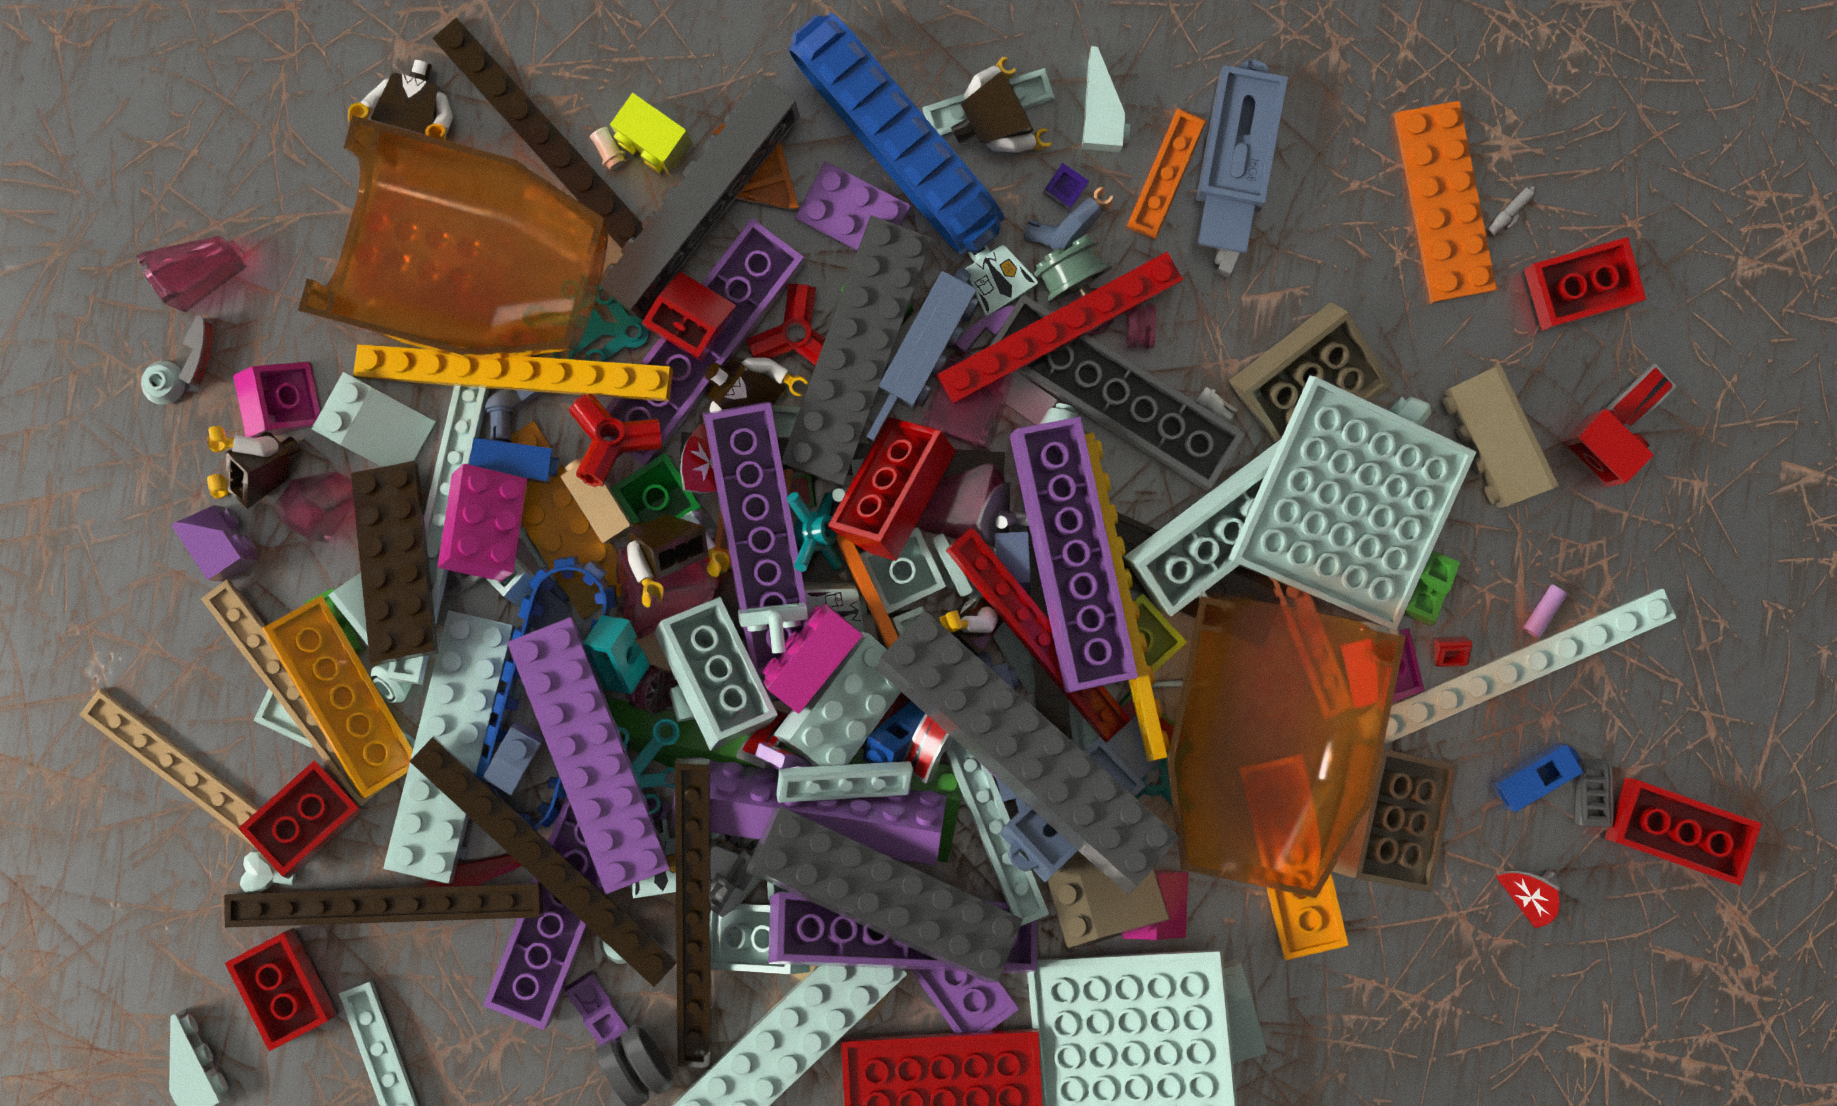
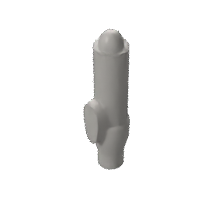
[1487,186,1536,236]

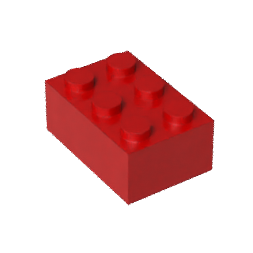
[1524,237,1647,331]
[238,760,363,879]
[225,928,338,1052]

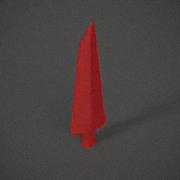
[426,855,522,887]

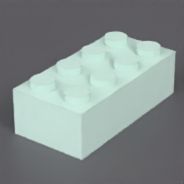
[654,597,777,751]
[774,632,901,767]

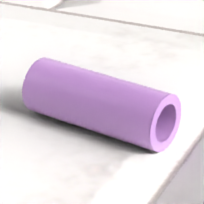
[1523,584,1568,638]

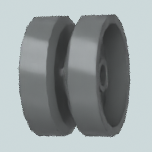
[596,1023,674,1106]

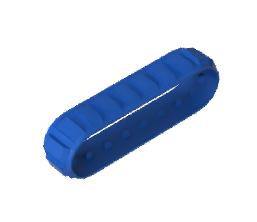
[787,12,1005,255]
[476,556,618,831]

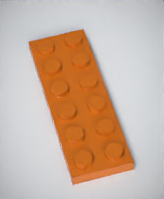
[1394,100,1497,303]

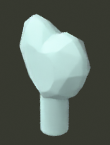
[240,852,296,893]

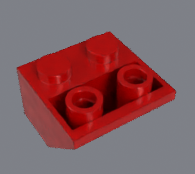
[642,272,737,362]

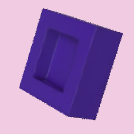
[1044,163,1089,209]

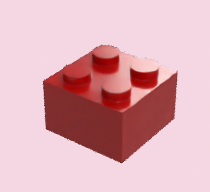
[1561,409,1654,487]

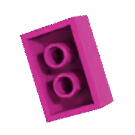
[437,464,527,581]
[762,602,862,714]

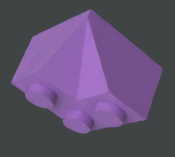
[171,505,259,582]

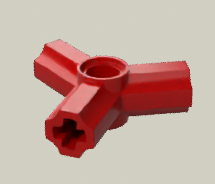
[746,283,825,366]
[569,394,662,487]

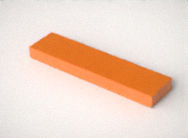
[1126,108,1207,240]
[837,535,899,649]

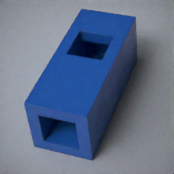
[469,438,560,484]
[863,701,926,764]
[1491,743,1583,812]

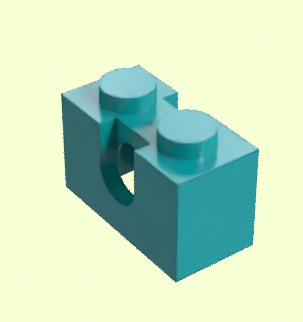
[583,615,650,694]

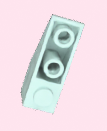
[169,1009,229,1106]

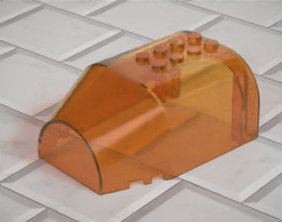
[298,116,608,361]
[1167,592,1406,898]

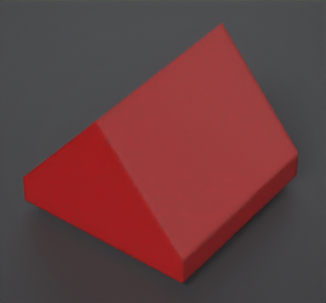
[1434,636,1473,667]

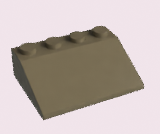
[1229,302,1393,444]
[1443,364,1559,508]
[1331,743,1458,892]
[1047,851,1170,949]

